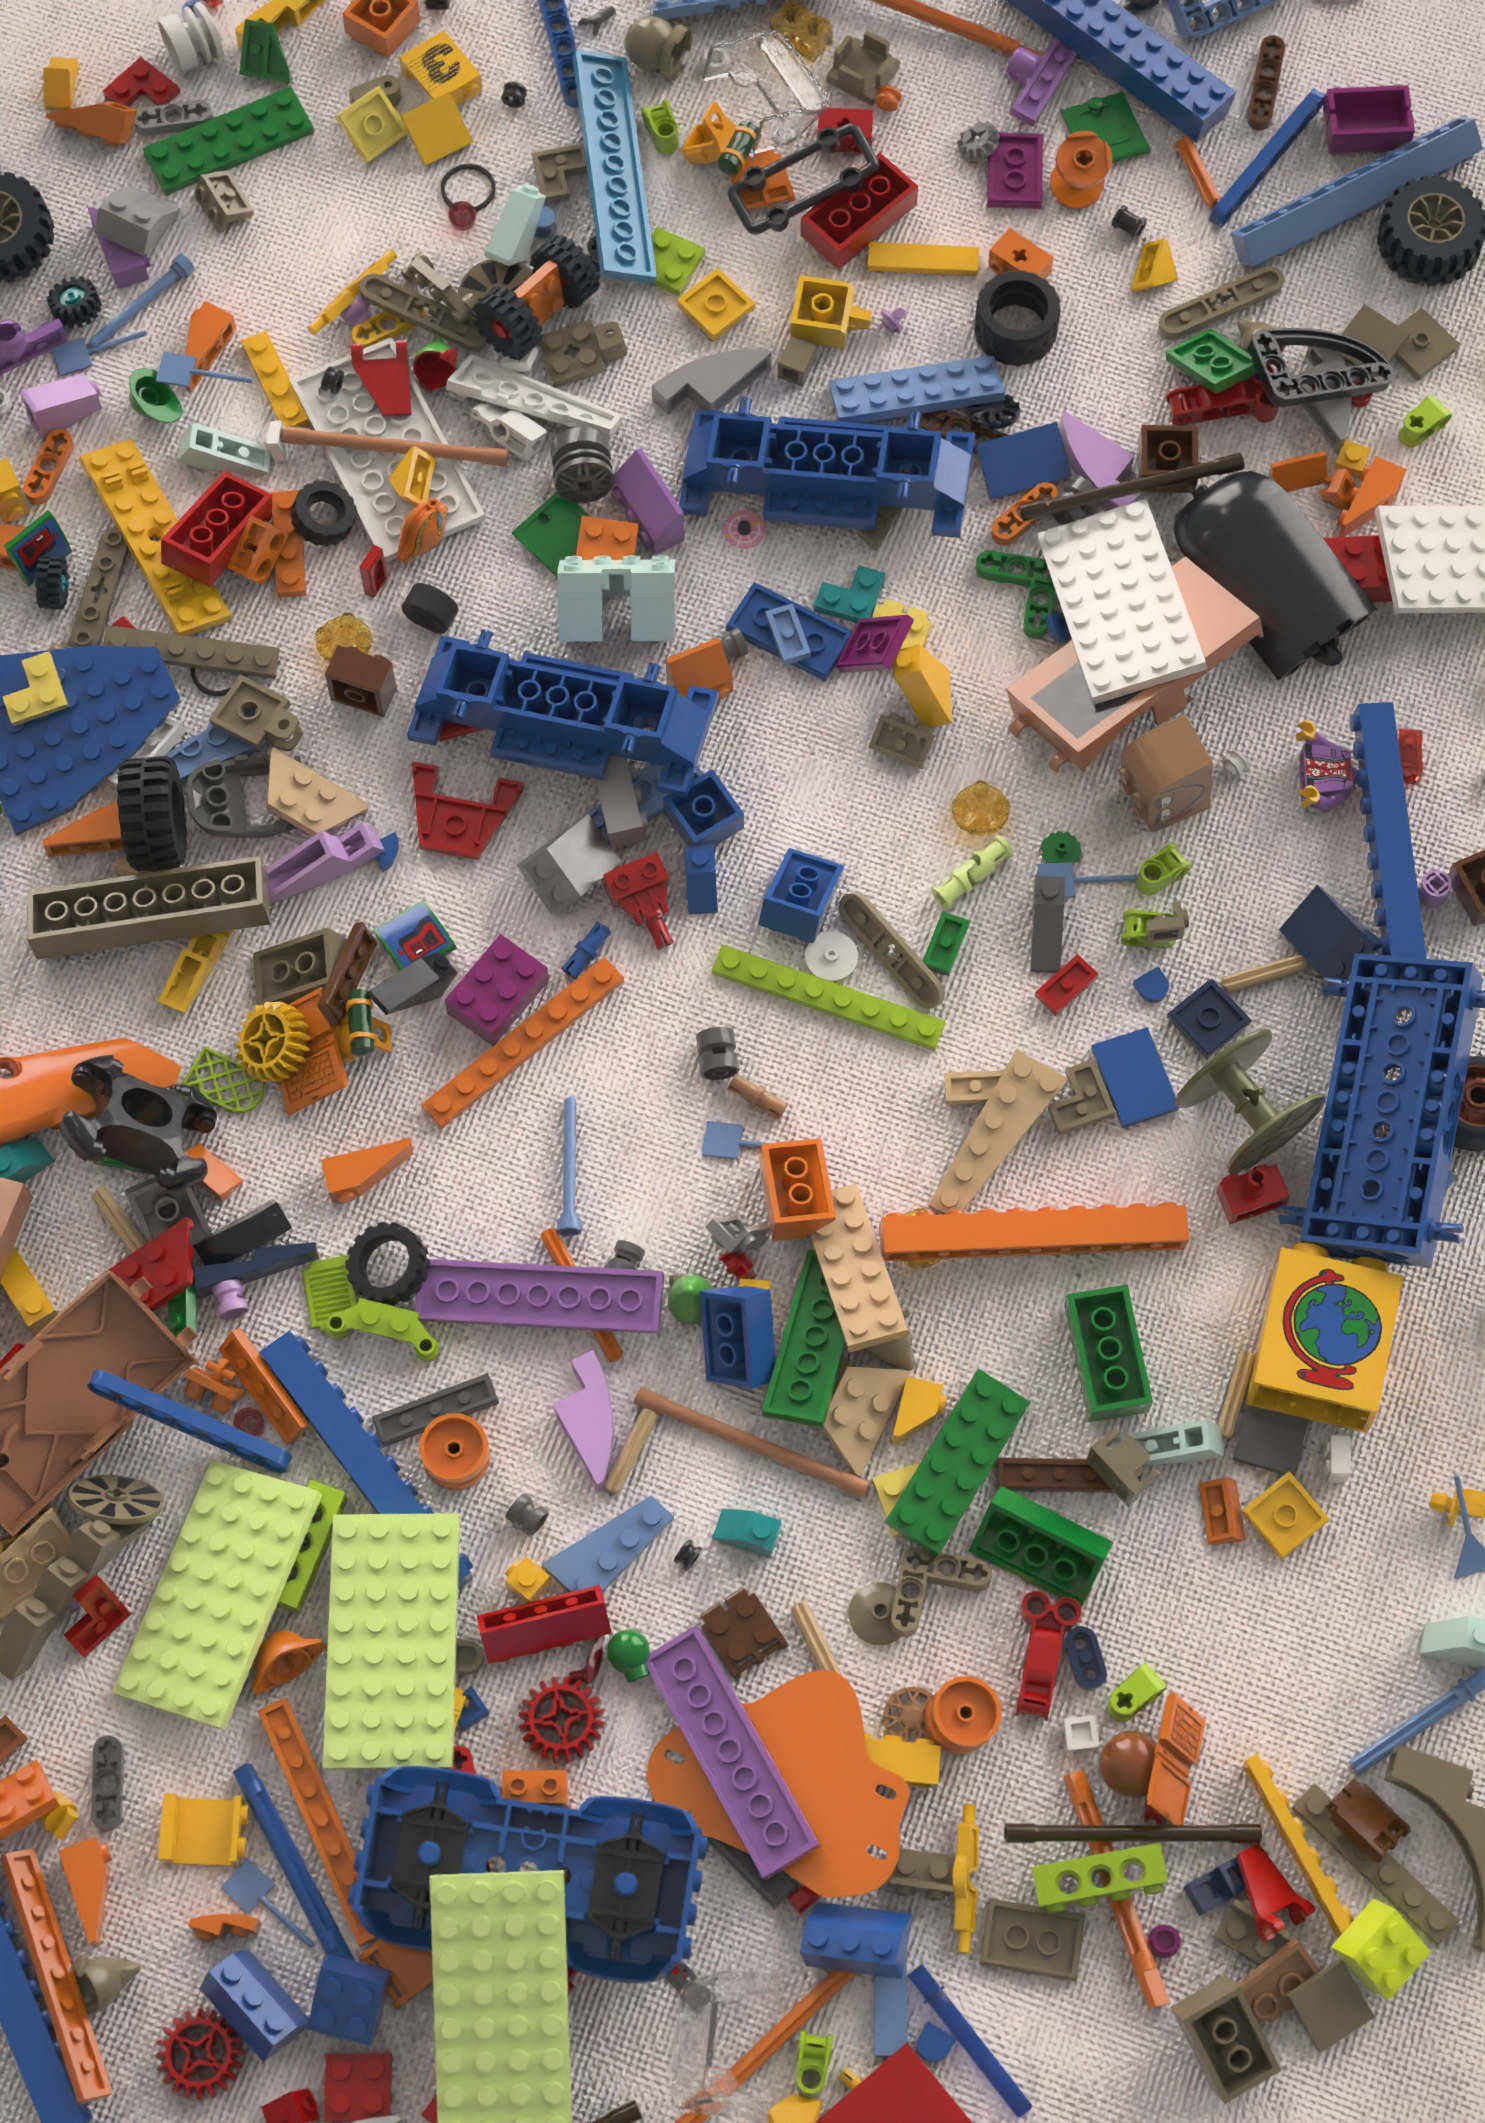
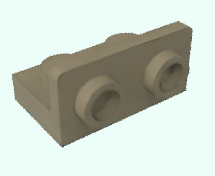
[194,170,254,233]
[868,712,938,769]
[887,1848,956,1901]
[1213,1899,1292,1966]

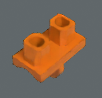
[184,1358,245,1414]

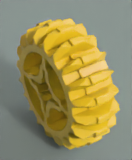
[234,1001,312,1082]

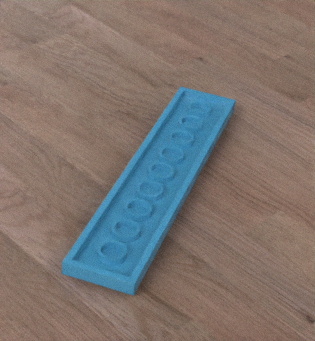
[572,49,657,284]

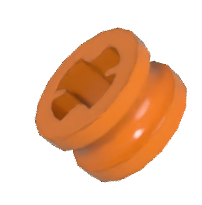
[875,85,902,112]

